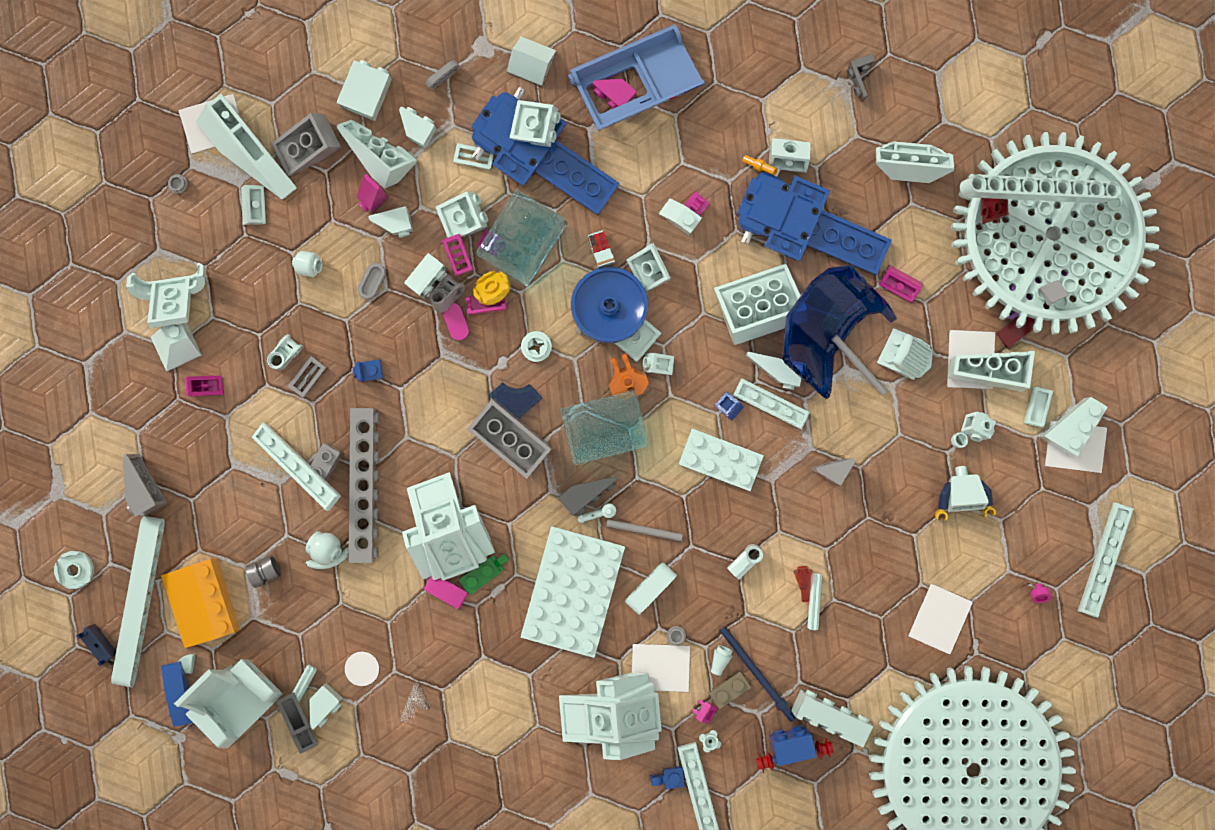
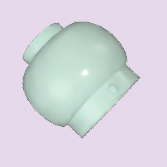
[306,531,342,565]

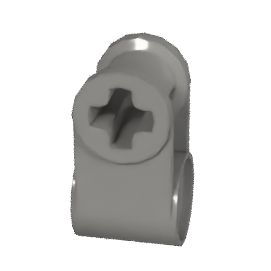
[429,275,465,313]

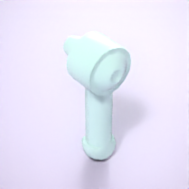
[577,503,616,523]

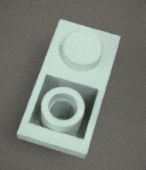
[399,107,437,149]
[309,682,343,729]

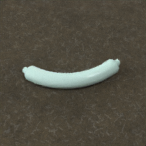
[305,547,349,569]

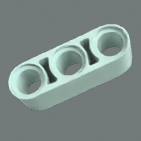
[625,562,677,615]

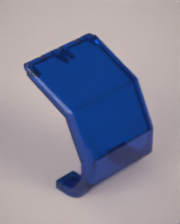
[782,265,897,399]

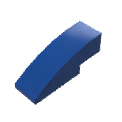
[161,661,193,727]

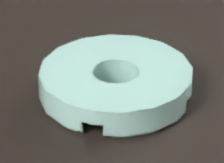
[54,551,94,589]

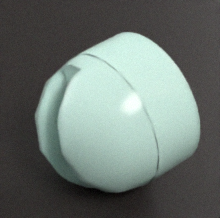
[951,432,968,448]

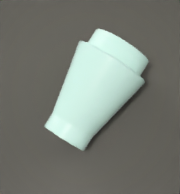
[711,645,733,676]

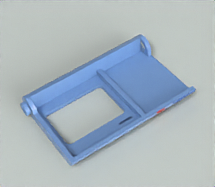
[568,24,705,131]

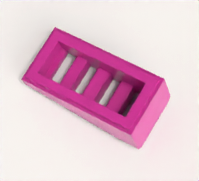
[442,233,474,276]

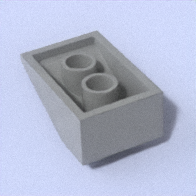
[271,113,341,177]
[123,454,167,517]

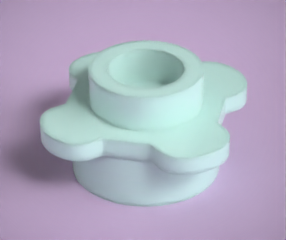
[699,730,721,752]

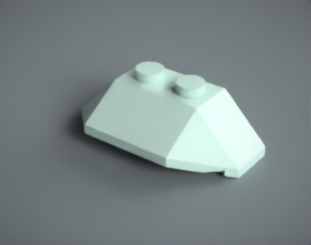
[876,141,954,183]

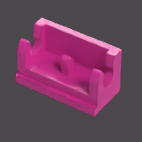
[466,296,507,316]

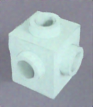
[961,412,996,442]

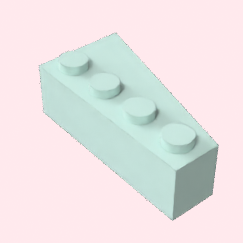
[947,351,1035,392]

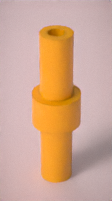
[742,155,778,175]

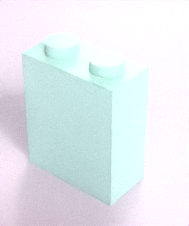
[336,60,392,121]

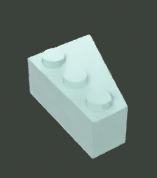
[1038,397,1108,457]

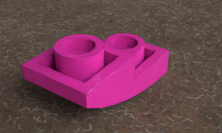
[424,576,469,610]

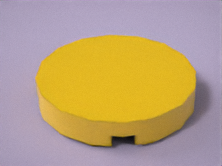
[473,271,511,305]

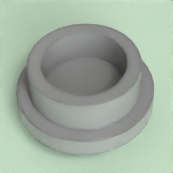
[168,174,188,194]
[667,626,686,645]

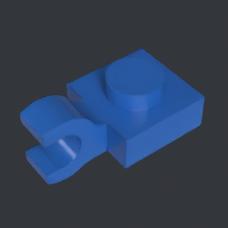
[650,766,685,789]

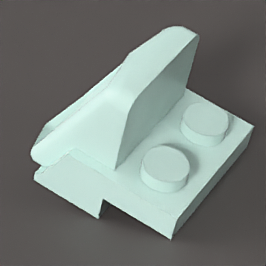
[877,328,933,380]

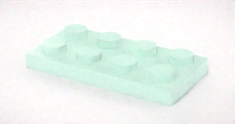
[679,429,764,491]

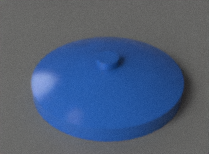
[571,267,648,343]

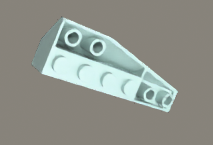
[196,94,297,200]

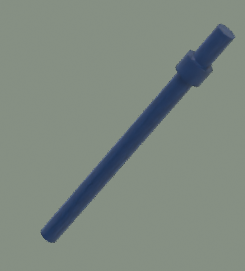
[719,626,796,722]

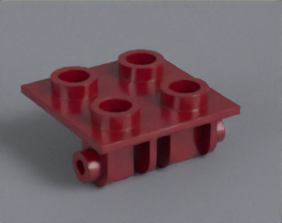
[981,198,1009,224]

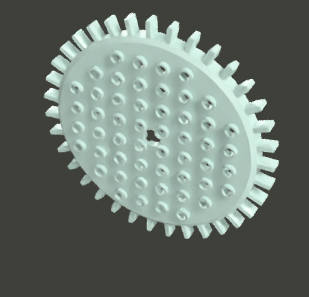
[951,132,1159,335]
[869,665,1076,830]

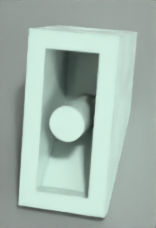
[659,199,702,236]
[368,206,414,238]

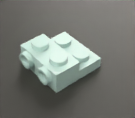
[510,100,560,147]
[436,191,488,238]

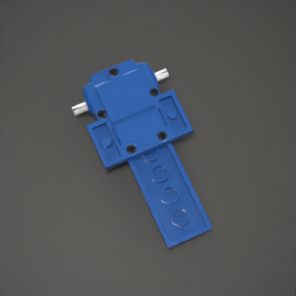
[471,87,620,216]
[736,169,892,276]

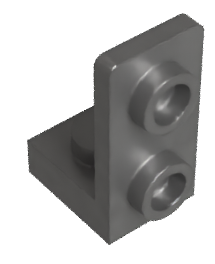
[847,54,875,102]

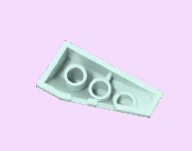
[337,120,417,189]

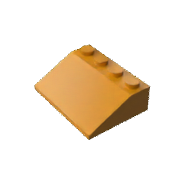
[161,557,240,648]

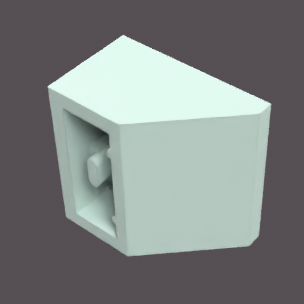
[404,253,448,299]

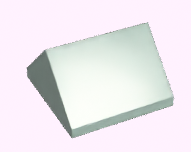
[507,36,556,86]
[626,243,670,292]

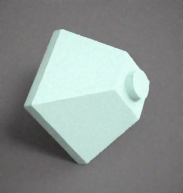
[151,323,202,372]

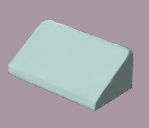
[241,185,266,225]

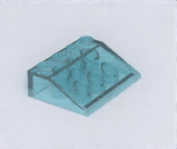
[475,189,568,287]
[560,390,649,465]

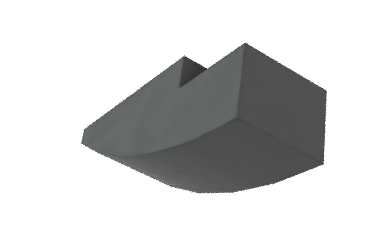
[276,692,318,754]

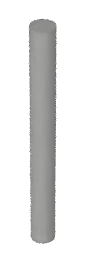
[831,335,888,396]
[606,519,683,541]

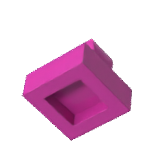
[684,191,710,216]
[692,700,718,724]

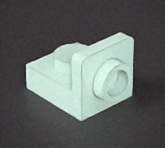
[642,353,674,375]

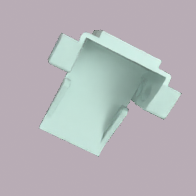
[402,472,495,581]
[174,659,283,748]
[559,673,662,760]

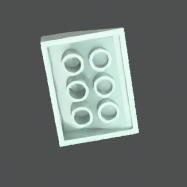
[714,264,807,345]

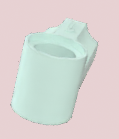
[727,544,763,580]

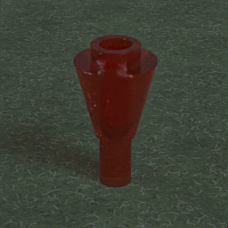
[793,566,813,602]

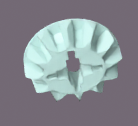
[521,331,552,362]

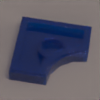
[489,383,542,419]

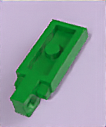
[459,553,509,595]

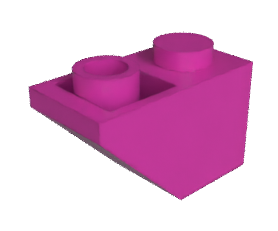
[593,79,637,109]

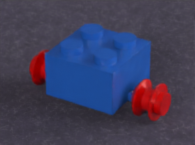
[755,725,834,773]

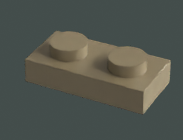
[708,671,751,709]

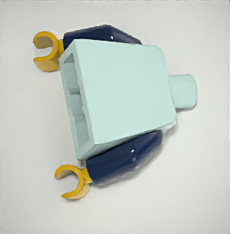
[935,466,996,521]

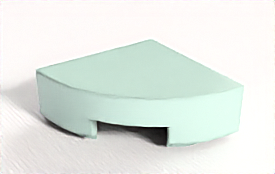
[177,654,196,674]

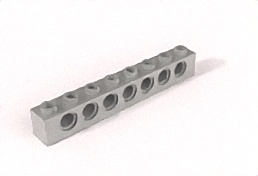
[349,408,380,563]

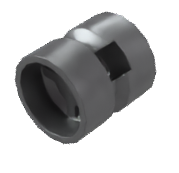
[245,555,281,588]

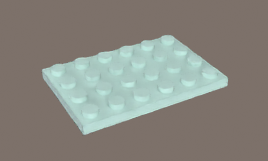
[521,526,625,658]

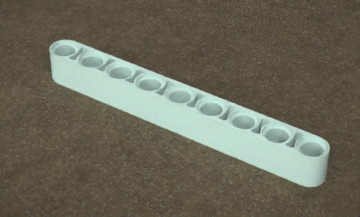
[960,174,1121,203]
[111,515,165,687]

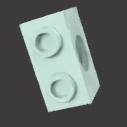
[769,138,810,173]

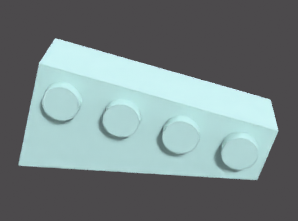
[791,689,873,747]

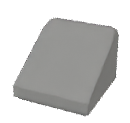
[1039,280,1069,305]

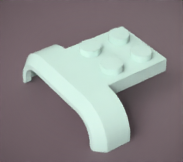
[126,263,206,328]

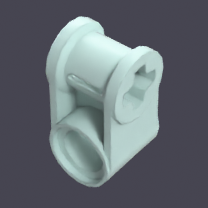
[267,334,303,370]

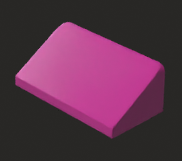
[879,265,923,303]

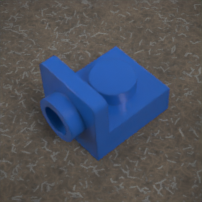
[353,359,383,382]

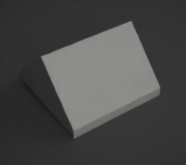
[811,458,855,486]

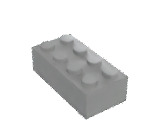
[468,399,553,479]

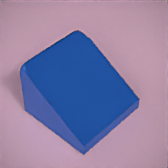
[715,392,744,421]

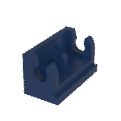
[76,624,116,667]

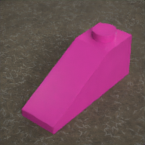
[357,174,389,213]

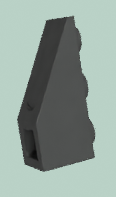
[558,477,617,516]

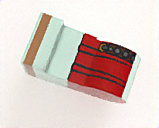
[588,230,615,268]

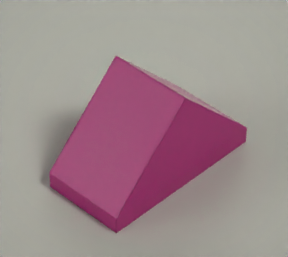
[185,375,223,397]

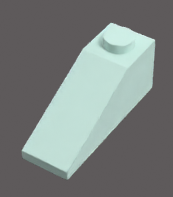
[745,352,804,390]

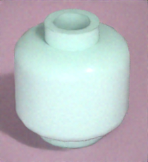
[292,251,323,277]

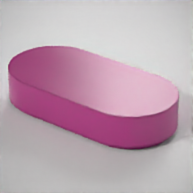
[443,303,469,341]

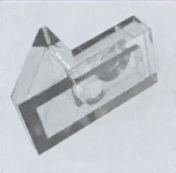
[400,681,431,723]

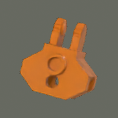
[609,353,649,400]

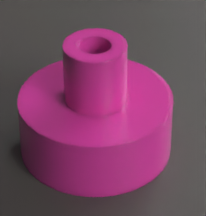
[1031,583,1052,603]

